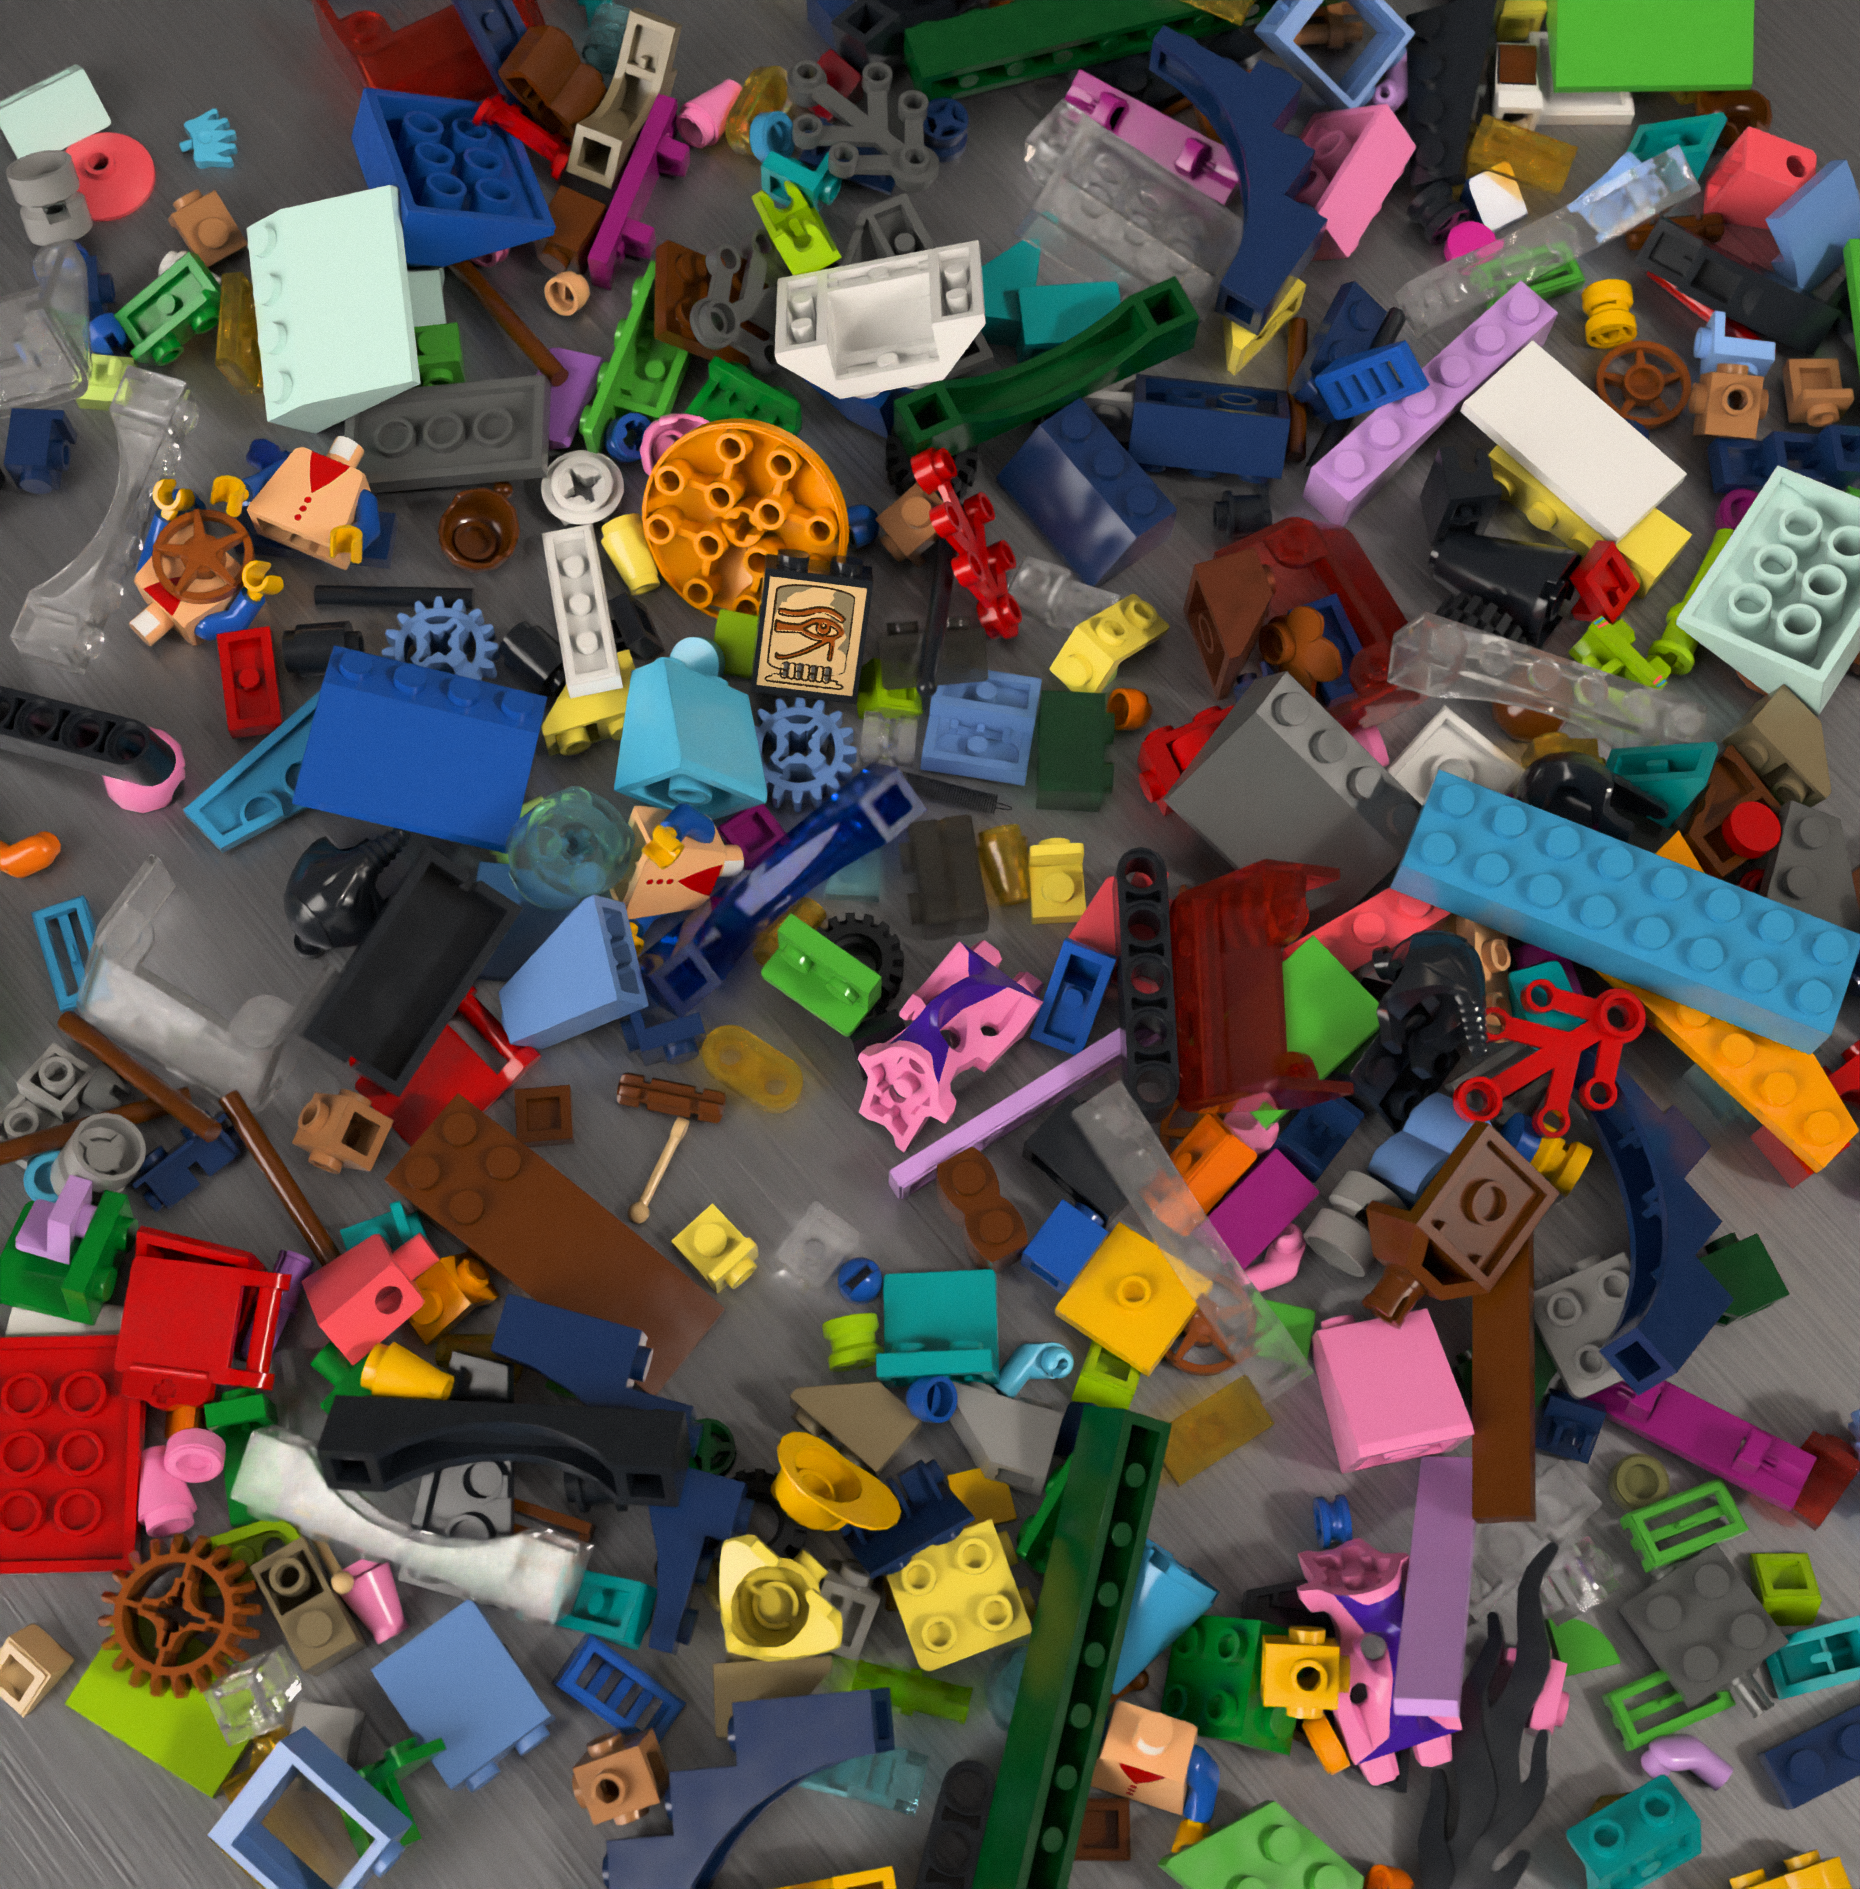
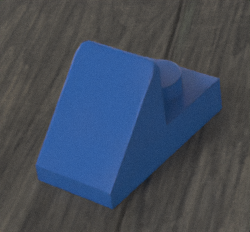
[1030,937,1118,1055]

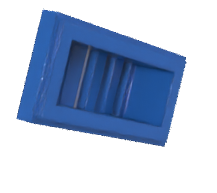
[1315,340,1430,420]
[551,1634,686,1743]

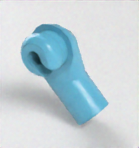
[989,1342,1074,1399]

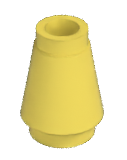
[601,513,660,596]

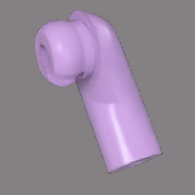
[1369,51,1408,113]
[1641,1734,1733,1791]

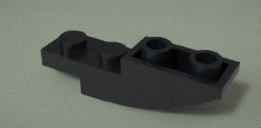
[1634,215,1841,356]

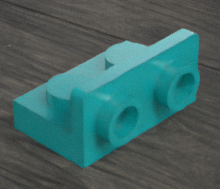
[1566,1775,1702,1889]

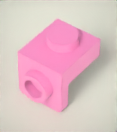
[1499,1641,1569,1736]

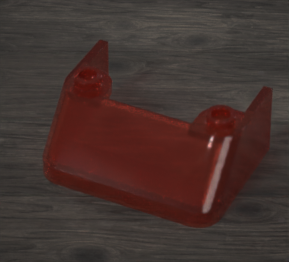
[311,0,546,102]
[1213,517,1437,731]
[1169,859,1354,1114]

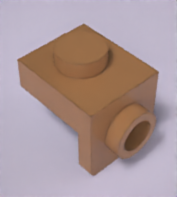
[168,189,248,268]
[1782,358,1854,427]
[875,483,944,568]

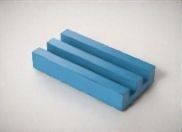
[31,895,118,1013]

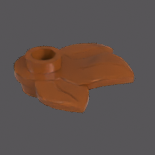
[1258,606,1343,699]

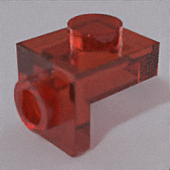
[1789,1431,1860,1531]

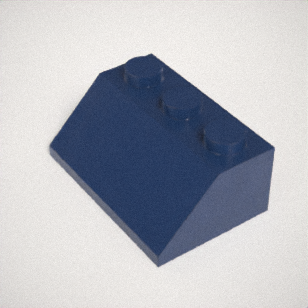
[1128,374,1291,483]
[996,398,1177,594]

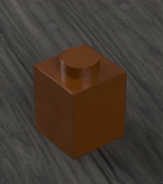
[534,185,607,276]

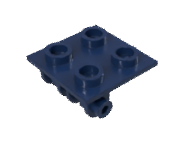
[839,1459,975,1579]

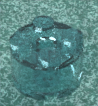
[505,786,635,911]

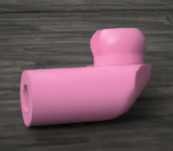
[1237,1223,1306,1297]

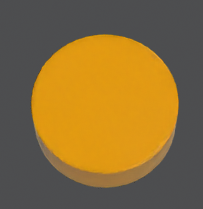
[1301,1713,1351,1775]

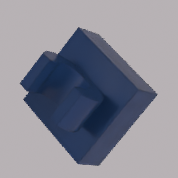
[1535,1388,1606,1464]

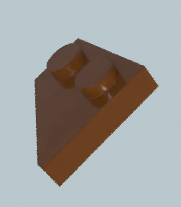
[1682,745,1781,880]

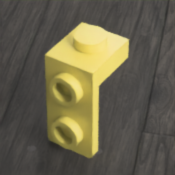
[1049,594,1170,704]

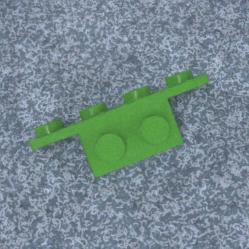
[579,260,693,454]

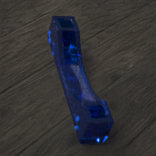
[638,762,927,1018]

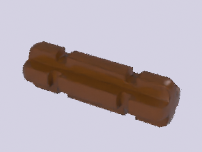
[1625,212,1725,250]
[617,1072,726,1124]

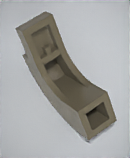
[566,7,682,189]

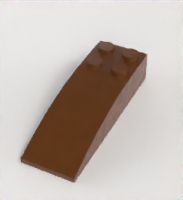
[384,1093,725,1396]

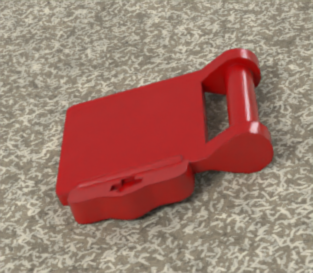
[349,985,542,1147]
[114,1256,292,1411]

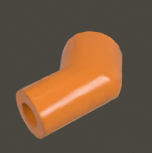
[0,831,61,878]

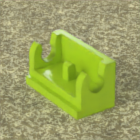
[751,181,842,275]

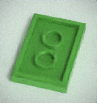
[1190,935,1380,1131]

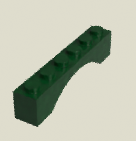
[893,276,1200,460]
[1451,1232,1790,1422]

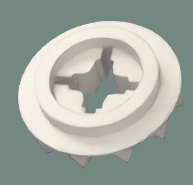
[541,450,625,526]

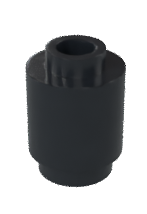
[282,621,365,677]
[499,621,566,698]

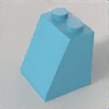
[614,657,768,820]

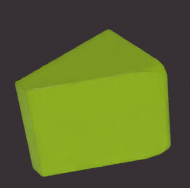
[714,609,758,679]
[857,658,923,720]
[1071,1340,1141,1409]
[1749,1553,1822,1626]

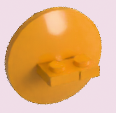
[642,418,849,619]

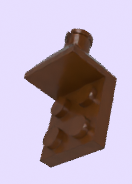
[1361,1120,1560,1329]

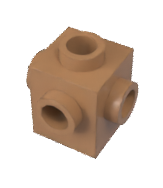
[1689,363,1769,440]
[292,1089,394,1174]
[572,1727,670,1826]

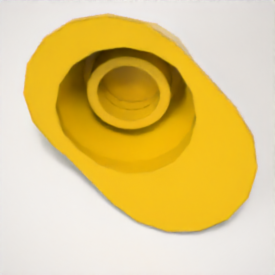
[770,1432,901,1531]

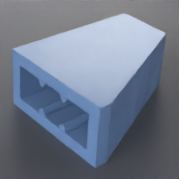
[498,895,649,1050]

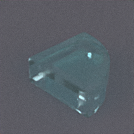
[825,846,882,902]

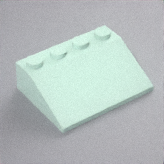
[247,185,421,434]
[1676,466,1860,716]

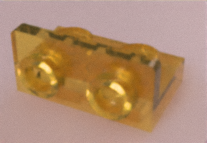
[1467,114,1578,195]
[215,271,264,395]

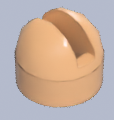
[544,271,590,316]

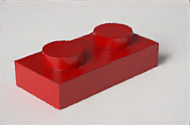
[217,626,285,739]

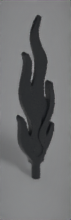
[1418,1542,1560,1889]

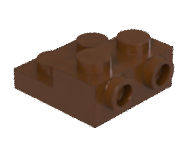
[654,239,770,366]

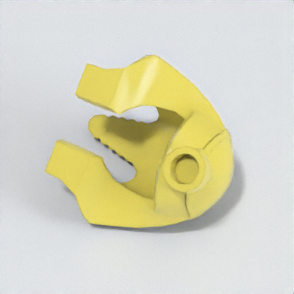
[719,1535,843,1662]

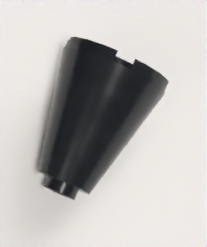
[1428,531,1583,649]

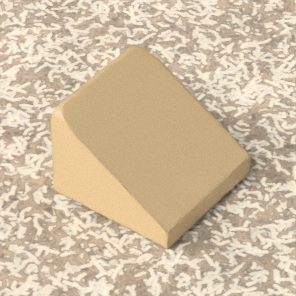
[0,1624,74,1718]

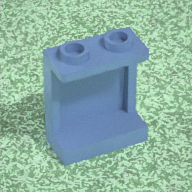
[371,1597,556,1793]

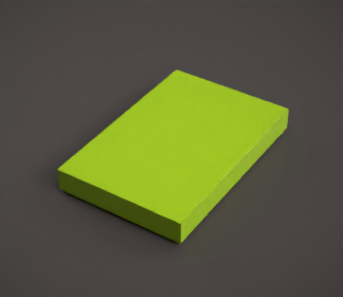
[64,1615,284,1799]

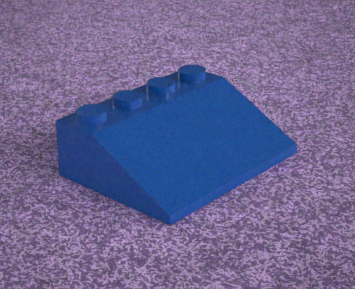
[351,87,556,267]
[292,645,547,855]

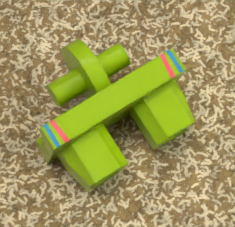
[1568,616,1671,719]

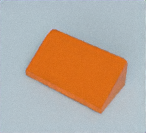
[1138,1110,1257,1236]

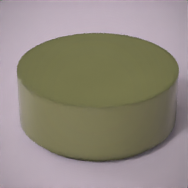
[1608,1453,1670,1512]

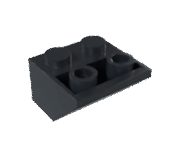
[1320,977,1461,1137]

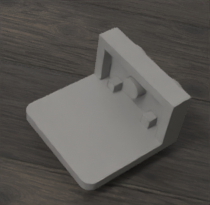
[1534,1252,1631,1399]

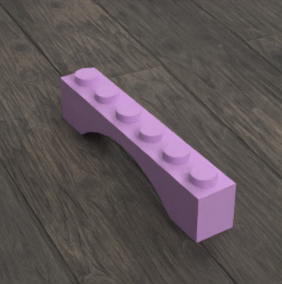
[1302,280,1558,530]

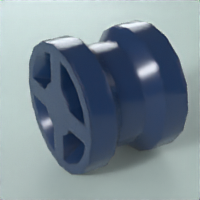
[923,97,969,163]

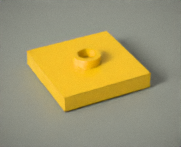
[1055,1221,1213,1377]

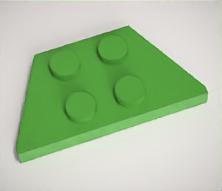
[1157,1800,1365,1889]

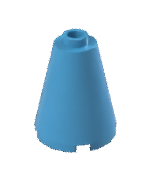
[1112,1537,1220,1695]

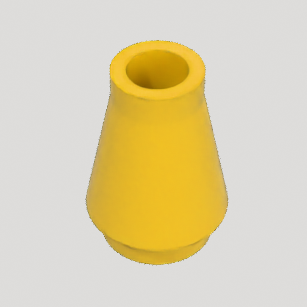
[361,1342,454,1400]

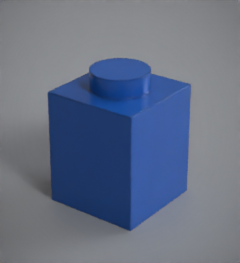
[1020,1199,1108,1296]

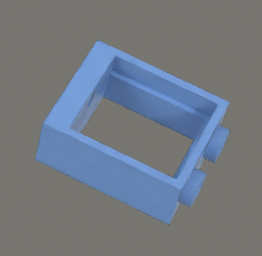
[1253,0,1415,110]
[208,1726,413,1889]

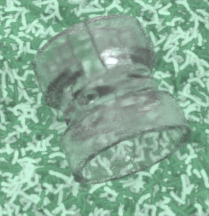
[860,710,918,768]

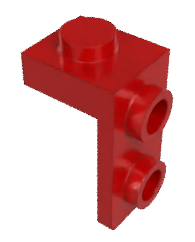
[1137,704,1236,817]

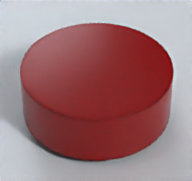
[1722,801,1781,859]

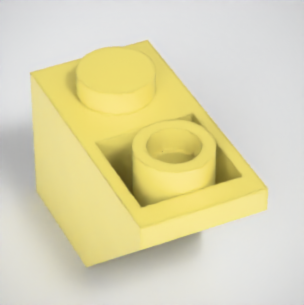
[541,649,635,756]

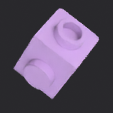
[16,1175,97,1265]

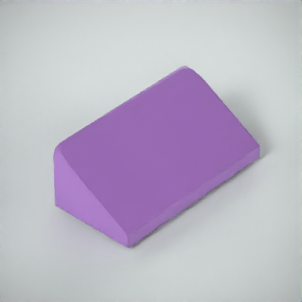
[536,348,606,451]

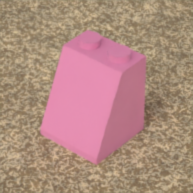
[1310,1308,1474,1474]

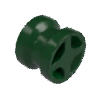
[688,1418,737,1477]

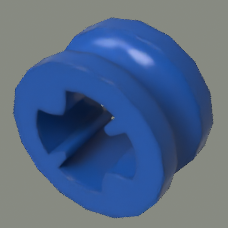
[604,413,651,463]
[1313,1494,1352,1550]

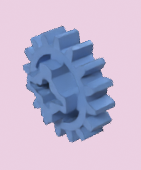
[382,596,500,681]
[754,697,857,812]

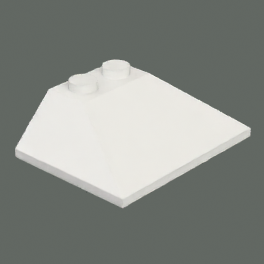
[775,240,986,399]

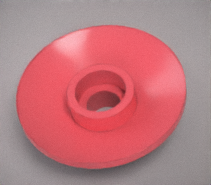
[65,132,156,222]

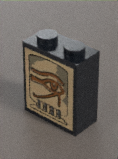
[750,549,874,704]

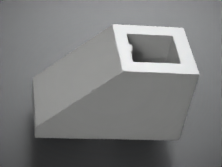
[949,1381,1064,1496]

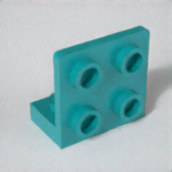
[876,1269,1000,1388]

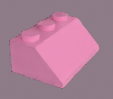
[1294,104,1417,261]

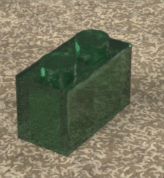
[1035,690,1115,812]

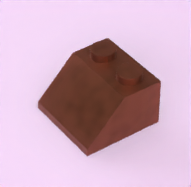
[1183,547,1276,701]

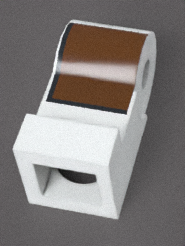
[1488,42,1543,137]

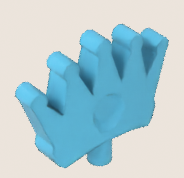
[179,108,237,169]

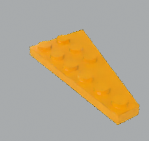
[1595,830,1859,1174]

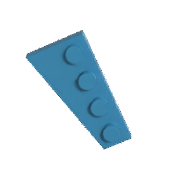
[183,691,320,853]

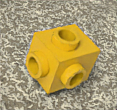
[1261,1626,1350,1719]

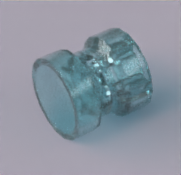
[581,3,630,75]

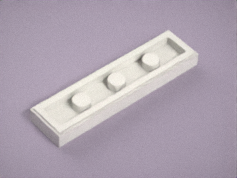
[542,523,623,699]

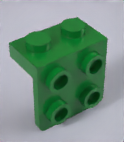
[0,1190,139,1326]
[1160,1615,1305,1756]

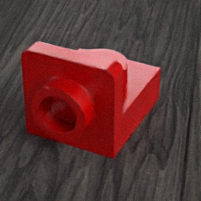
[1569,540,1640,623]

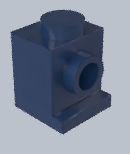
[4,408,77,494]

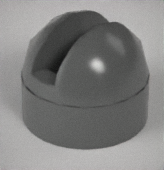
[82,1063,131,1111]

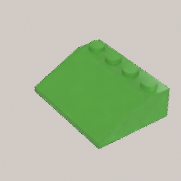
[1546,0,1754,93]

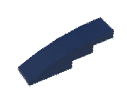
[1707,424,1860,493]

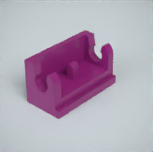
[1190,1148,1320,1272]

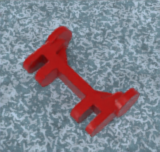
[472,92,572,181]

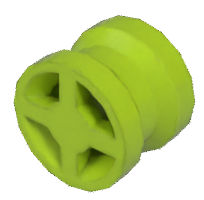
[822,1313,884,1372]

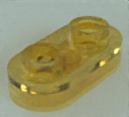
[725,66,792,156]
[702,1025,803,1114]

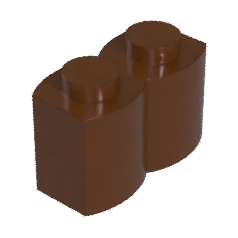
[498,25,608,144]
[935,1147,1028,1273]

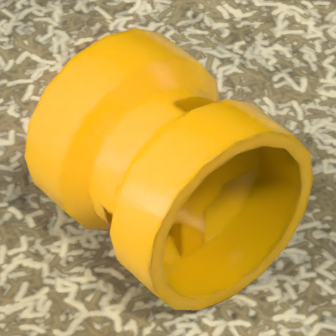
[1581,279,1637,349]
[1530,1122,1593,1197]

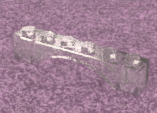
[1395,144,1701,340]
[10,365,199,676]
[1387,611,1708,749]
[1069,1080,1314,1404]
[229,1424,594,1626]

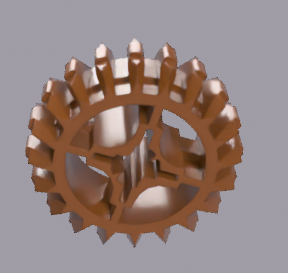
[97,1533,264,1699]

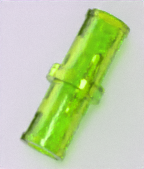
[851,1658,973,1725]

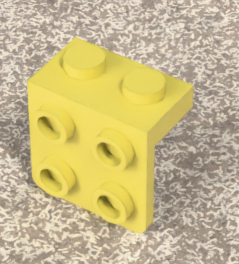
[886,1519,1037,1672]

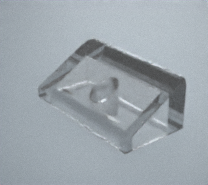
[269,1347,335,1471]

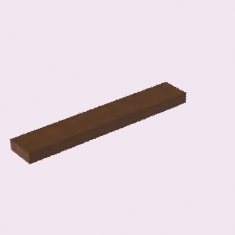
[1472,1230,1536,1524]

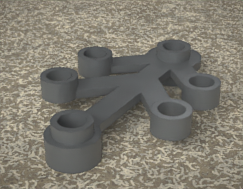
[787,60,940,192]
[690,229,839,375]

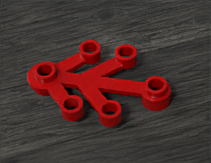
[911,447,1022,640]
[1453,979,1646,1140]

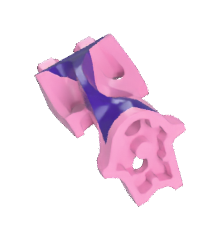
[858,940,1044,1153]
[1297,1538,1462,1786]

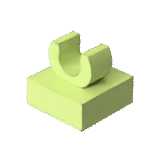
[74,353,139,413]

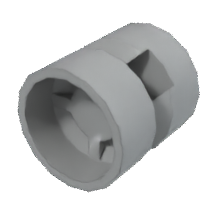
[6,150,93,246]
[50,1112,146,1207]
[1303,1170,1407,1277]

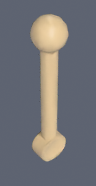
[627,1116,690,1224]
[294,1506,354,1594]

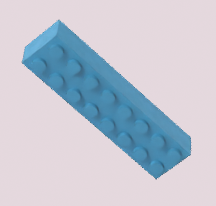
[1390,769,1860,1055]

